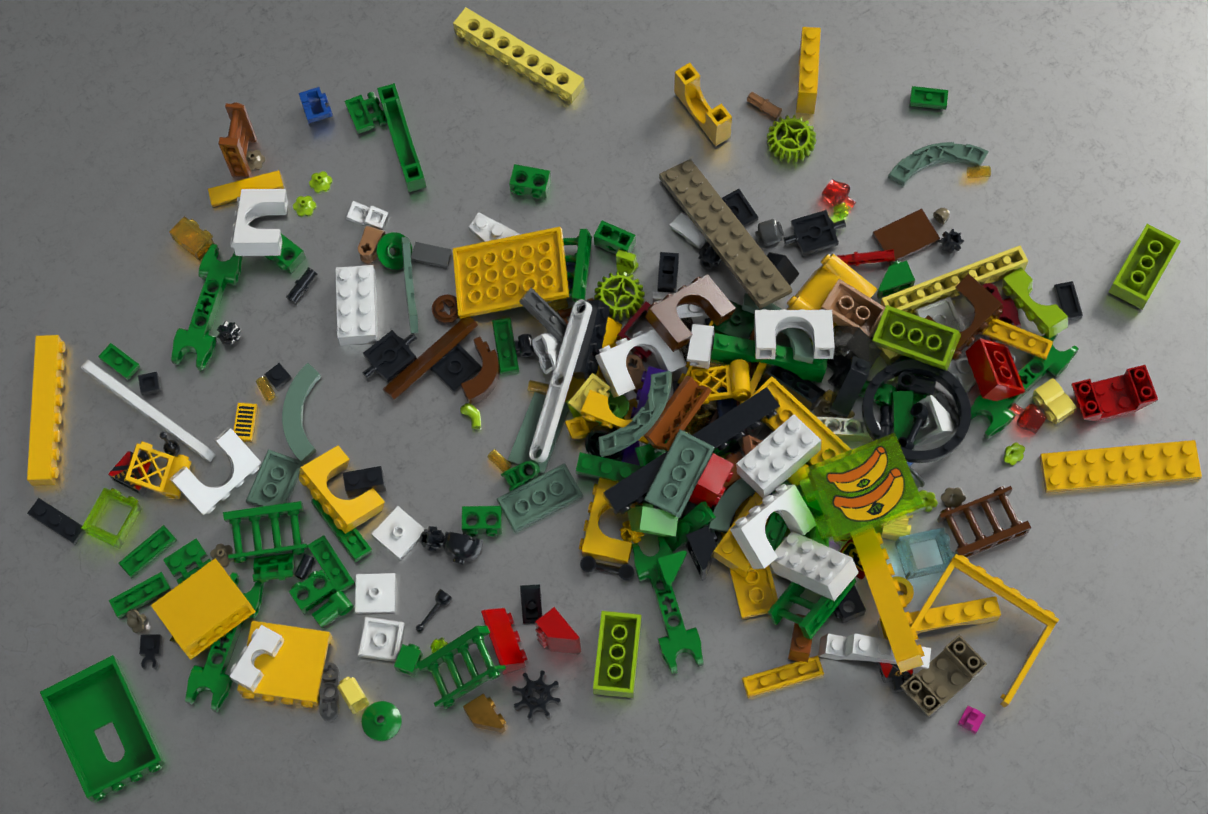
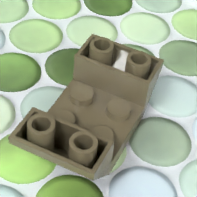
[901,634,987,717]

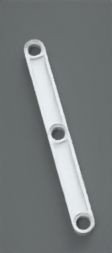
[529,299,592,463]
[81,360,216,463]

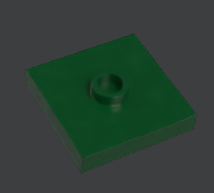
[712,300,755,339]

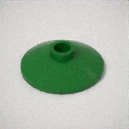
[376,232,413,270]
[361,701,402,741]

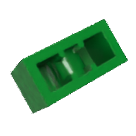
[594,220,636,254]

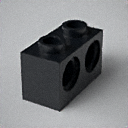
[657,252,679,293]
[834,585,866,623]

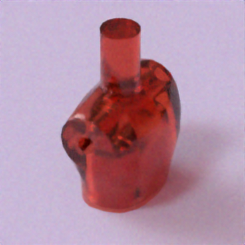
[822,179,857,208]
[1010,403,1047,434]

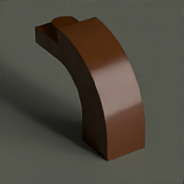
[461,337,500,405]

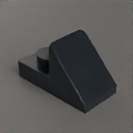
[520,584,542,624]

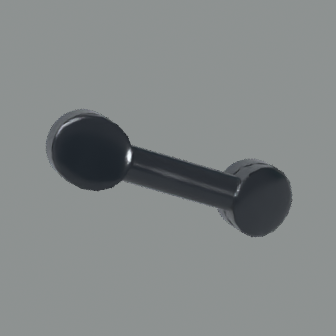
[895,402,928,450]
[580,556,635,580]

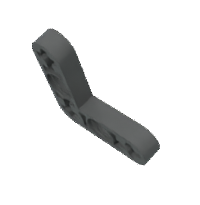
[319,663,340,722]

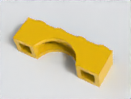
[581,390,649,444]

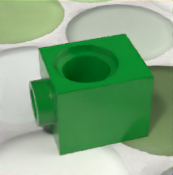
[394,644,423,677]

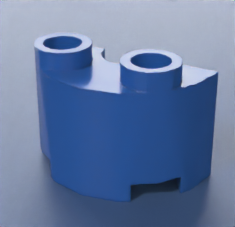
[299,87,333,123]

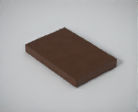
[872,209,940,265]

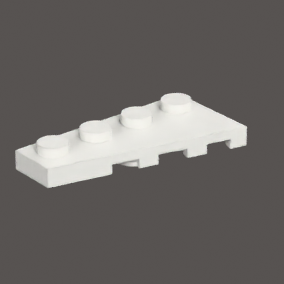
[469,212,521,242]

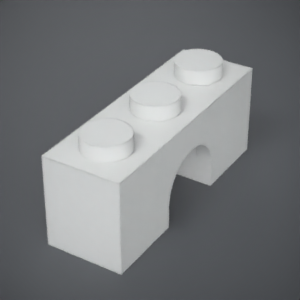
[230,625,285,692]

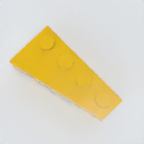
[713,492,769,579]

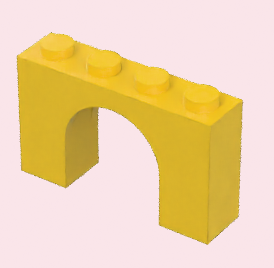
[796,27,821,114]
[674,63,732,147]
[299,445,385,534]
[579,478,643,565]

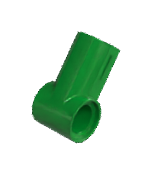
[859,380,897,407]
[312,590,354,629]

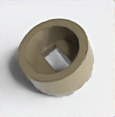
[933,208,950,224]

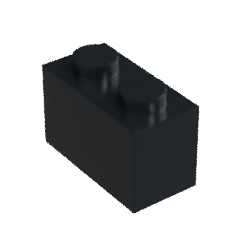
[343,466,386,498]

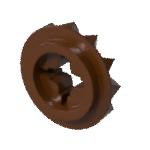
[432,294,459,324]

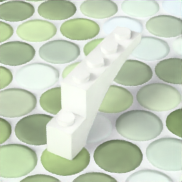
[818,633,931,669]

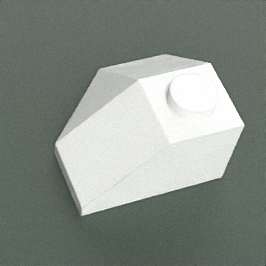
[913,395,956,447]

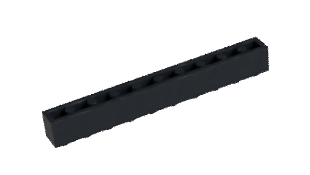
[603,387,780,515]

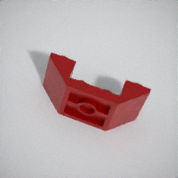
[1071,365,1158,421]

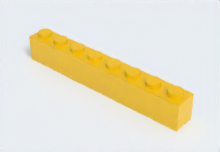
[27,335,65,486]
[851,526,925,673]

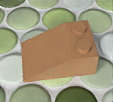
[821,279,885,346]

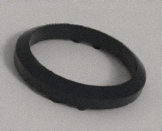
[862,360,971,463]

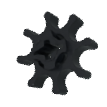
[512,670,561,721]

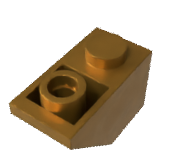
[463,693,506,733]

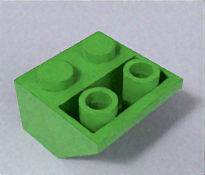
[627,503,678,538]

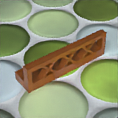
[644,376,712,451]

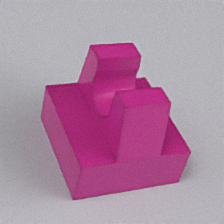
[958,706,986,734]

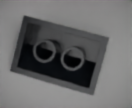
[755,365,826,412]

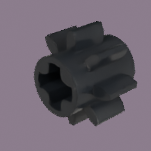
[939,229,964,254]
[698,245,722,269]
[217,321,241,345]
[514,334,534,357]
[420,526,444,551]

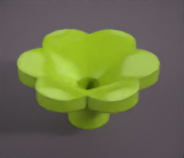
[309,171,332,193]
[293,196,316,217]
[1003,442,1025,465]
[913,490,938,512]

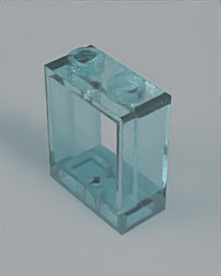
[895,527,955,580]

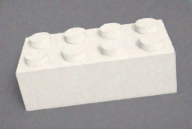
[336,265,378,346]
[736,414,821,499]
[770,531,859,601]

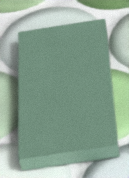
[508,392,570,474]
[644,429,715,518]
[497,463,583,533]

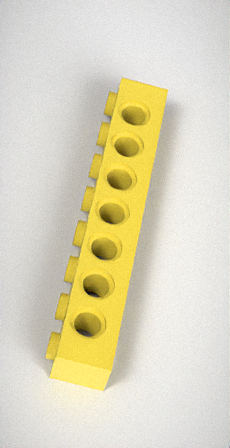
[453,7,585,103]
[880,245,1028,314]

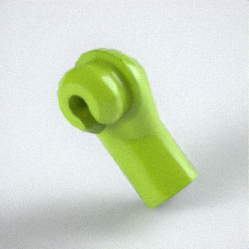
[460,403,481,429]

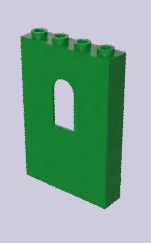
[40,655,165,802]

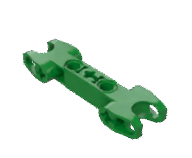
[171,244,243,371]
[971,334,1079,439]
[632,536,704,674]
[185,572,264,712]

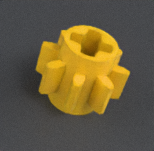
[619,520,645,543]

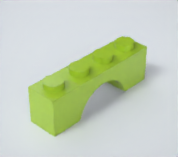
[1002,267,1068,339]

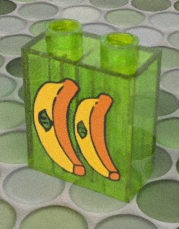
[799,433,926,544]

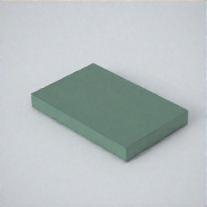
[246,449,304,515]

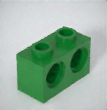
[509,164,551,199]
[265,233,306,274]
[462,506,502,537]
[289,569,336,615]

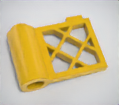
[691,359,751,404]
[124,441,191,499]

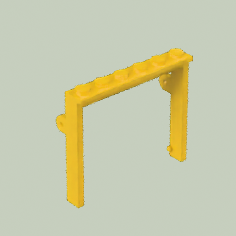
[910,554,1059,707]

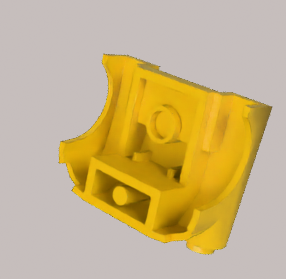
[787,254,878,343]

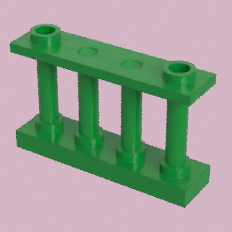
[563,229,592,302]
[223,501,309,563]
[768,578,856,640]
[417,626,506,708]

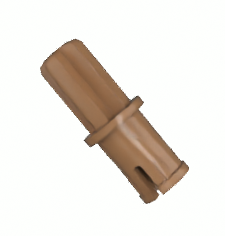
[747,92,782,119]

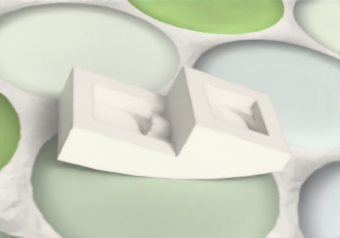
[346,201,388,230]
[670,213,707,249]

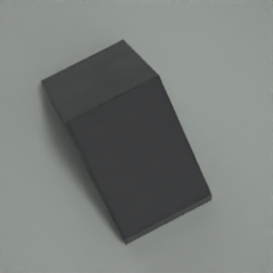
[767,252,799,285]

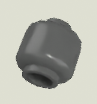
[755,219,784,246]

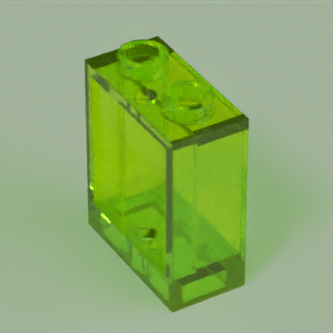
[82,488,142,549]

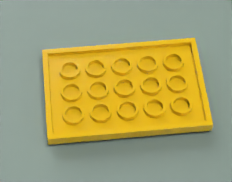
[453,227,569,319]

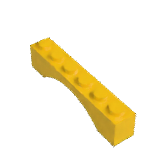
[877,596,1001,640]

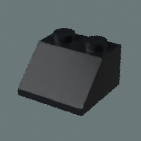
[686,526,718,580]

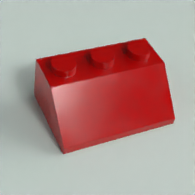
[965,338,1025,401]
[535,607,581,654]
[481,608,528,675]

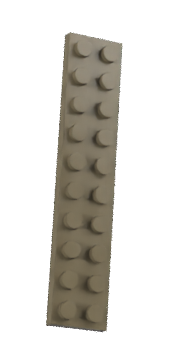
[659,159,792,309]

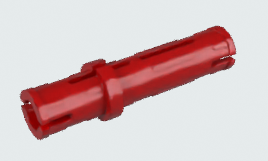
[837,249,895,267]

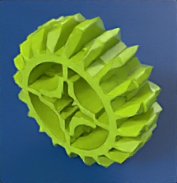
[767,114,816,163]
[594,271,645,321]

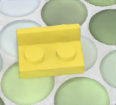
[568,373,611,417]

